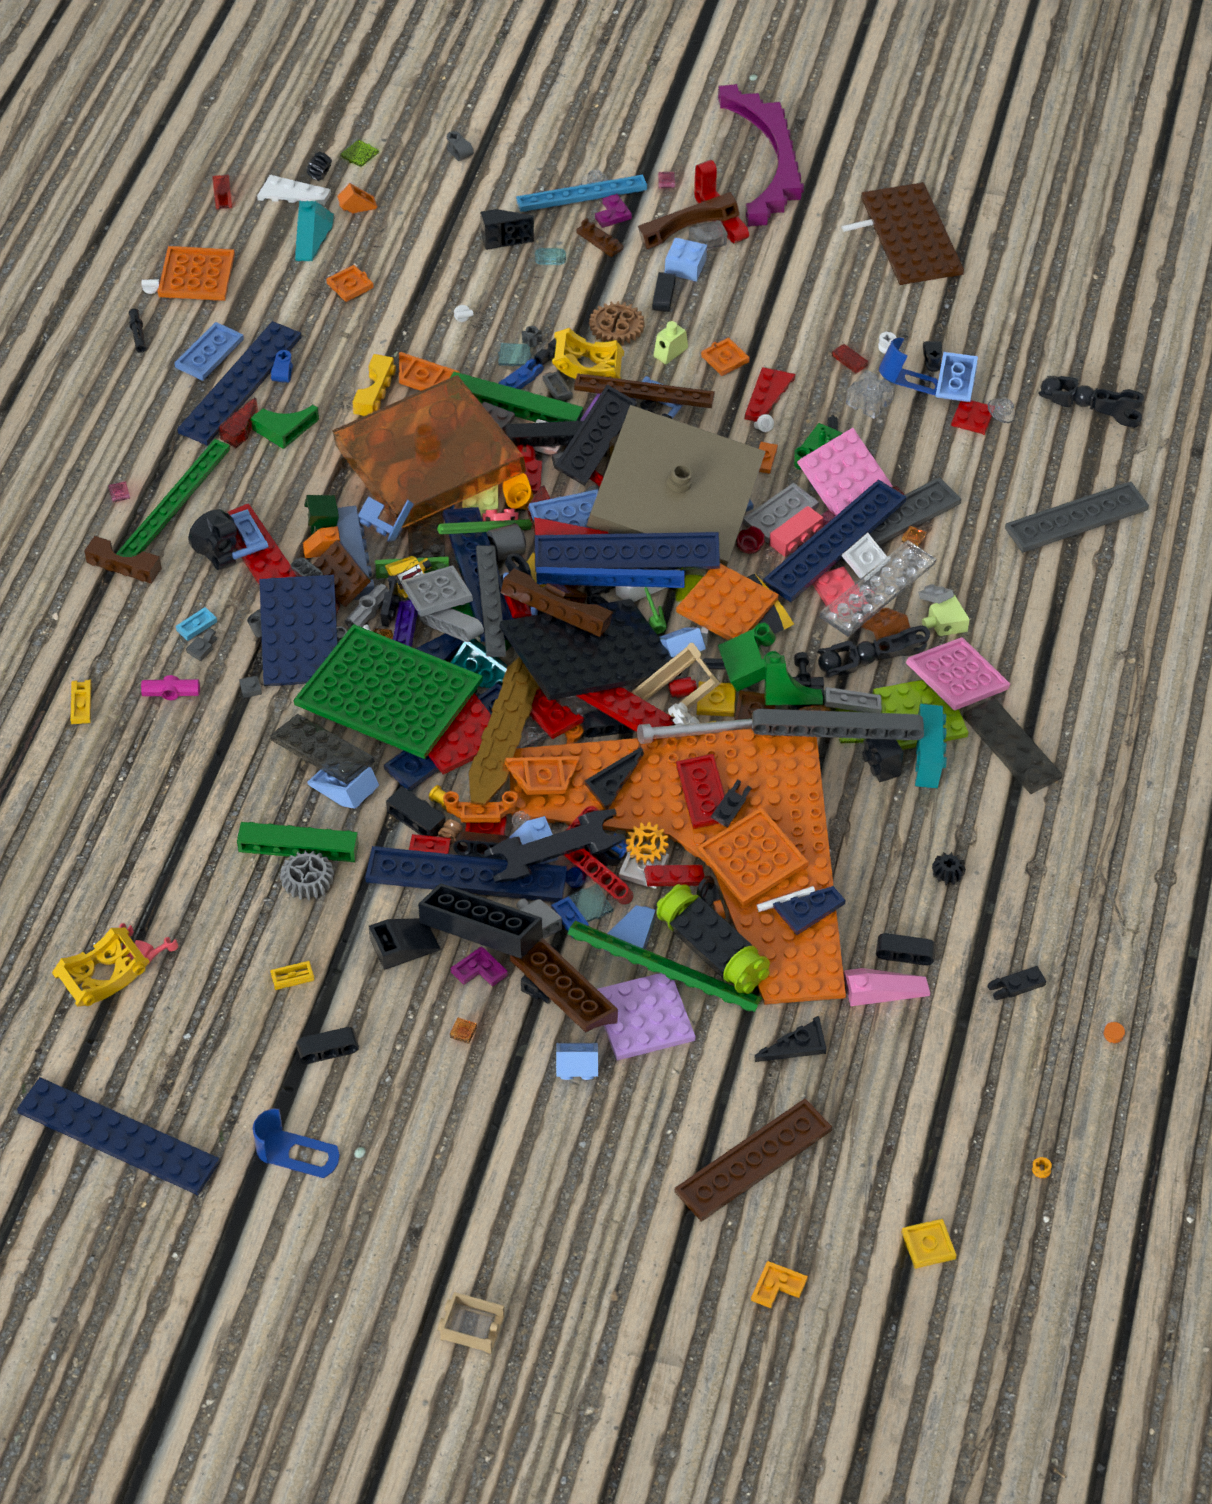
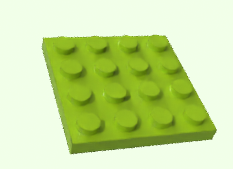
[873,680,969,750]

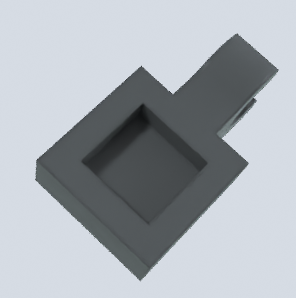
[186,628,217,661]

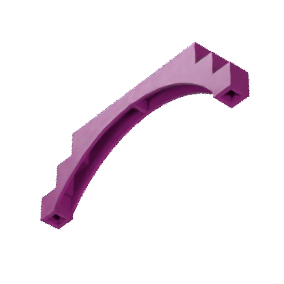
[718,84,804,227]

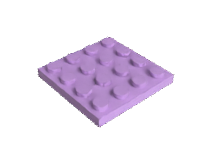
[597,973,695,1061]

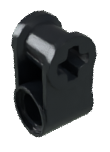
[923,341,943,372]

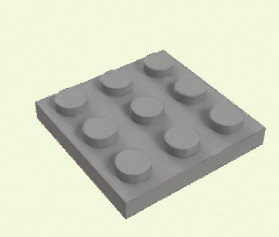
[401,565,473,617]

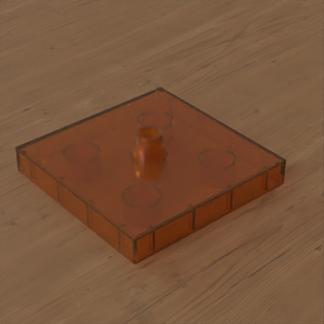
[332,375,526,529]

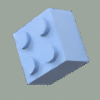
[665,237,707,281]

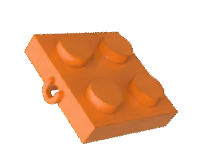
[326,265,374,302]
[701,338,750,376]

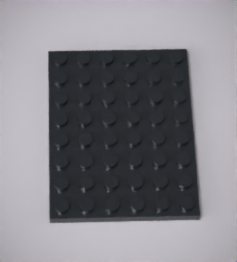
[499,599,682,701]

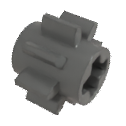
[522,326,542,347]

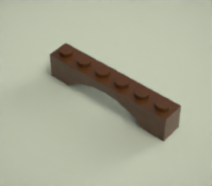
[638,192,740,249]
[501,569,613,637]

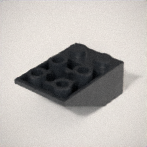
[480,209,534,250]
[369,918,441,970]

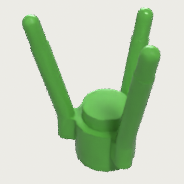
[644,587,667,634]

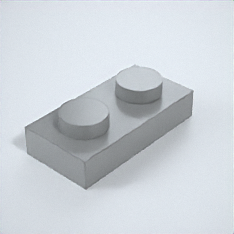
[918,584,954,604]

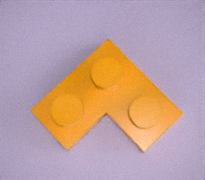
[751,1261,808,1308]

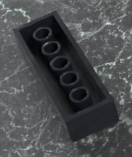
[418,883,543,959]

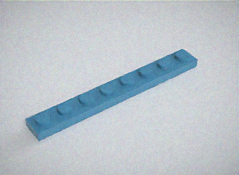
[516,175,647,212]

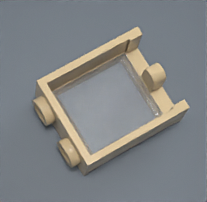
[438,1292,505,1354]

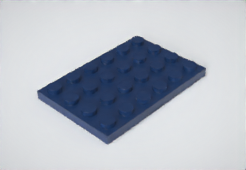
[259,575,338,686]

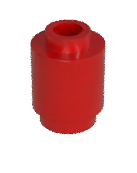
[669,676,697,698]

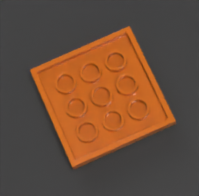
[158,246,235,301]
[676,563,779,640]
[697,807,808,906]

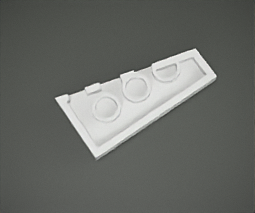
[257,175,331,205]

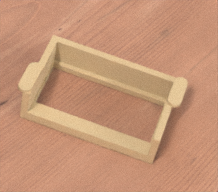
[631,643,721,718]

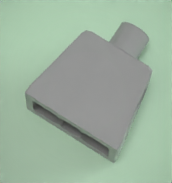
[516,898,562,939]

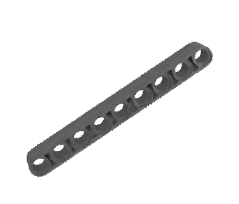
[752,709,924,740]

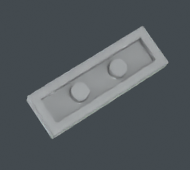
[824,687,882,713]

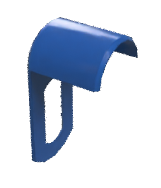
[879,338,938,396]
[253,1108,340,1178]

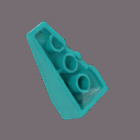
[295,201,334,261]
[451,639,508,689]

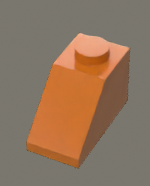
[337,183,377,213]
[303,526,340,558]

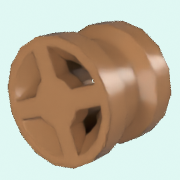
[438,819,463,844]

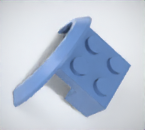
[358,497,414,542]

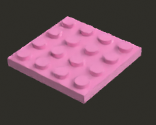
[797,428,892,517]
[906,637,1010,711]

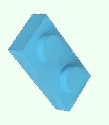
[176,607,217,641]

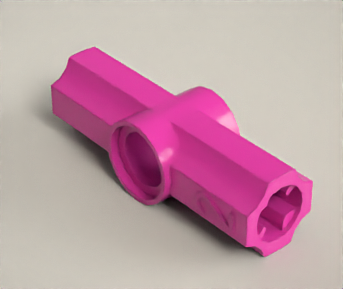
[141,675,200,700]

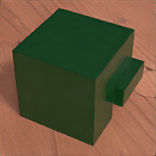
[304,495,339,535]

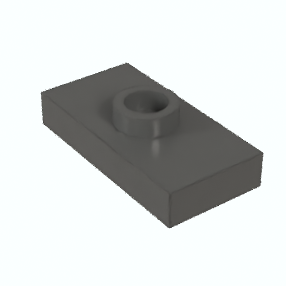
[543,371,573,401]

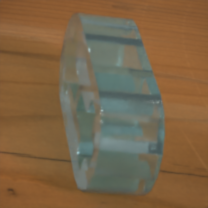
[535,248,566,265]

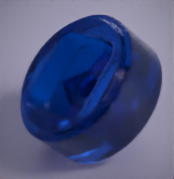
[565,867,586,888]

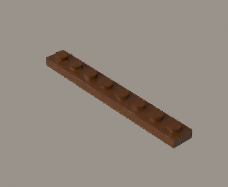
[574,373,715,409]

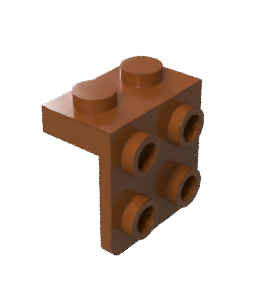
[859,608,910,650]

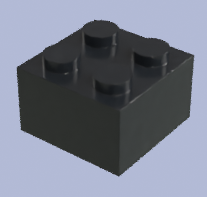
[862,739,904,783]

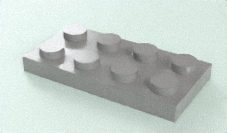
[742,483,819,543]

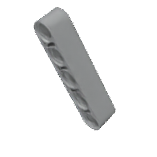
[418,608,484,642]

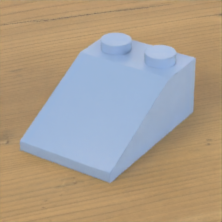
[936,352,978,402]
[307,759,379,809]

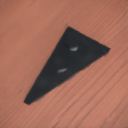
[585,747,644,810]
[754,1016,827,1062]

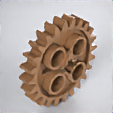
[589,301,645,345]

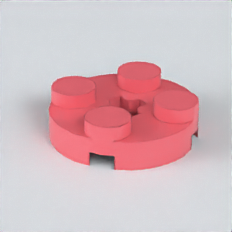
[482,509,519,521]

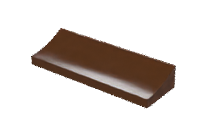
[510,938,618,1033]

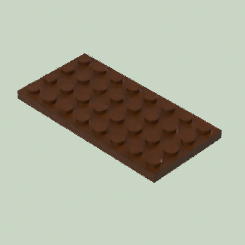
[861,182,964,285]

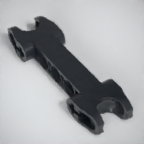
[485,809,626,883]

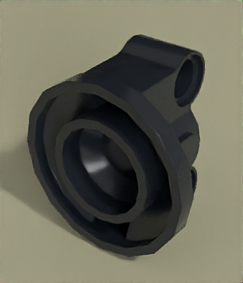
[188,509,237,570]

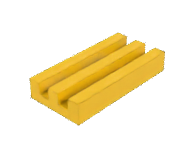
[270,961,315,990]

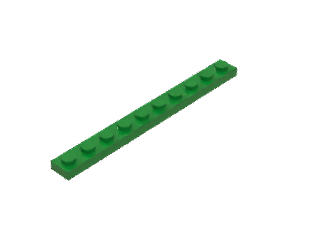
[116,439,230,557]
[568,921,762,1012]

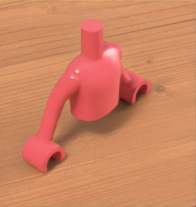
[119,923,178,966]

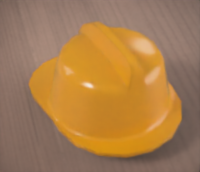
[503,471,533,510]

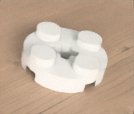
[668,702,700,725]

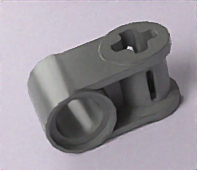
[447,131,474,161]

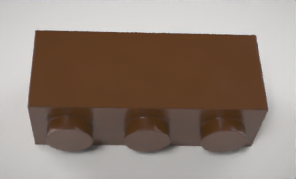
[543,583,587,604]

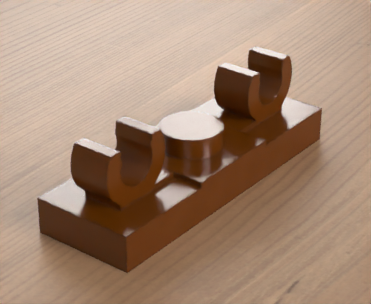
[576,218,623,257]

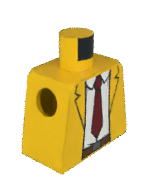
[385,556,432,598]

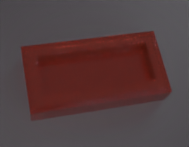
[832,344,869,374]

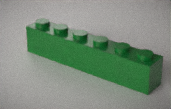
[237,822,359,863]

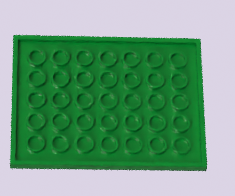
[293,624,483,759]

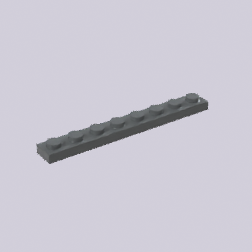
[476,546,506,657]

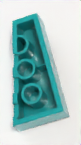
[915,704,947,789]

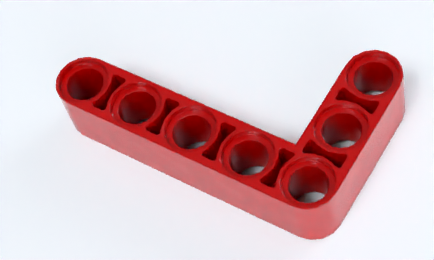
[694,160,749,244]
[563,806,634,905]

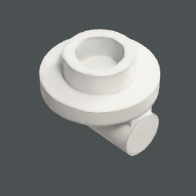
[142,279,159,294]
[454,305,473,322]
[754,414,774,432]

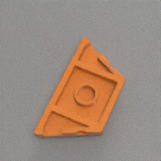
[399,352,460,394]
[504,756,579,795]

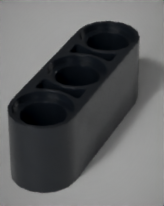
[652,272,676,312]
[582,711,634,738]
[453,832,510,860]
[876,933,936,966]
[296,1027,359,1064]

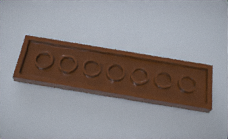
[674,1098,832,1222]

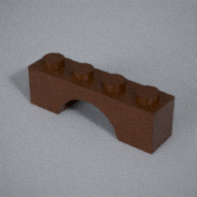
[84,536,162,584]

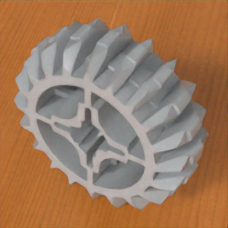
[280,850,334,900]

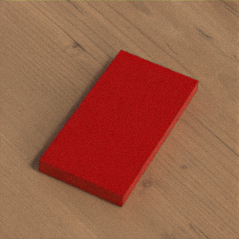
[676,754,725,829]

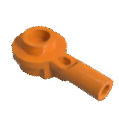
[564,724,583,744]

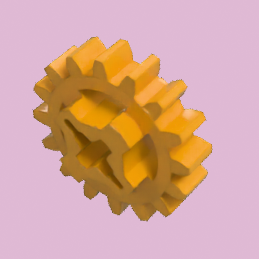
[626,822,668,865]

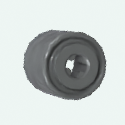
[487,523,526,562]

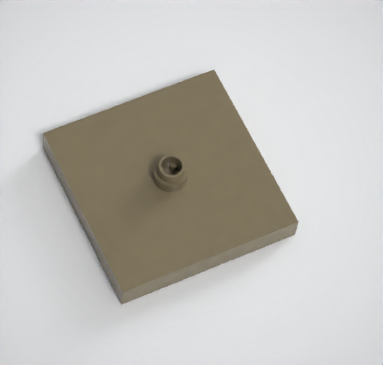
[586,405,766,567]

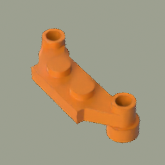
[443,791,518,823]

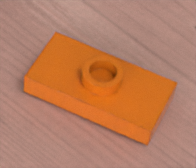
[759,442,778,474]

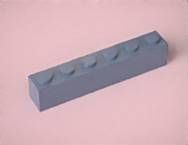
[337,505,374,600]

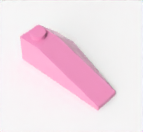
[843,968,930,1006]

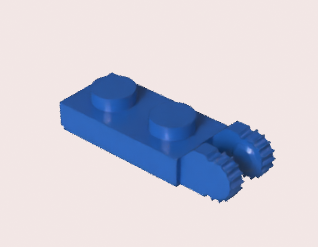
[498,358,544,389]

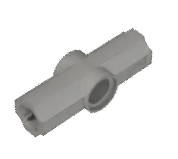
[345,584,389,629]

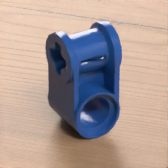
[271,350,293,383]

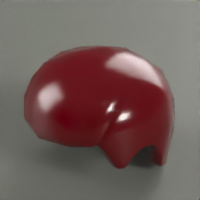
[736,526,765,555]

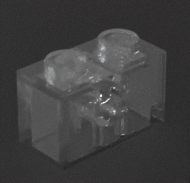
[688,221,727,250]

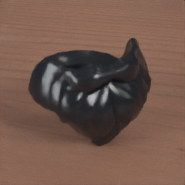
[696,876,720,906]

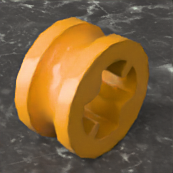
[1032,1157,1052,1178]

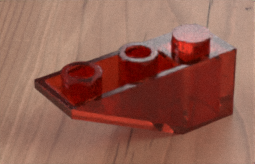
[219,397,258,448]

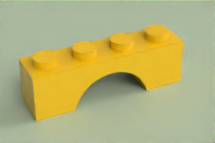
[352,354,396,418]

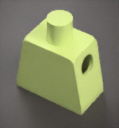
[654,321,688,365]
[922,595,970,636]

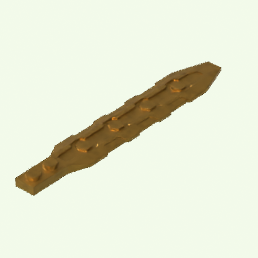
[469,657,540,806]

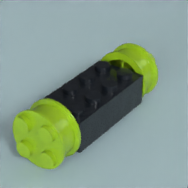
[657,884,770,994]

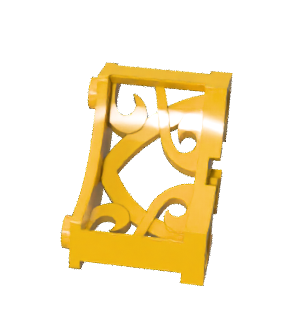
[552,327,624,379]
[52,928,150,1007]

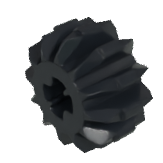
[307,152,332,181]
[932,852,966,885]

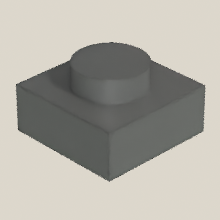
[239,676,262,698]

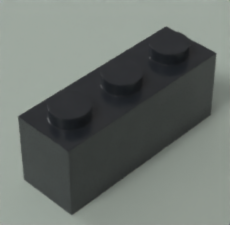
[386,786,446,837]

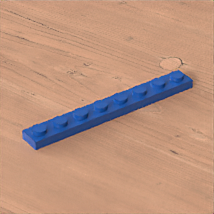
[536,567,685,588]

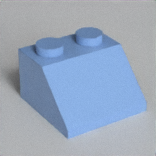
[659,627,706,658]
[509,816,558,864]
[556,1043,598,1080]

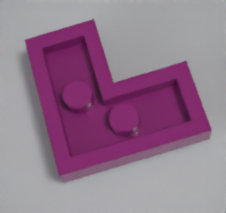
[595,194,632,228]
[451,946,508,987]

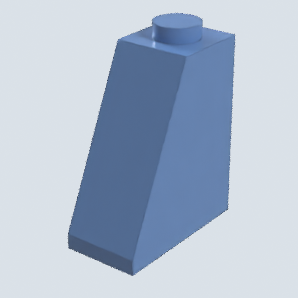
[605,905,656,951]

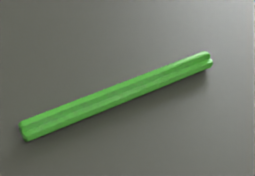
[437,519,533,535]

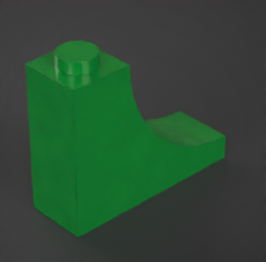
[251,404,319,449]
[764,654,823,705]

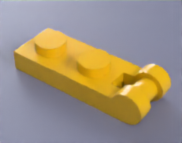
[70,679,92,724]

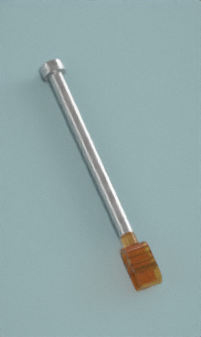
[637,705,831,744]

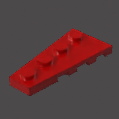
[744,367,795,422]
[534,517,608,535]
[530,689,583,739]

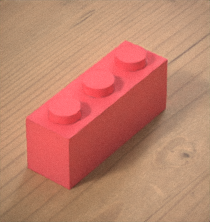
[769,506,824,557]

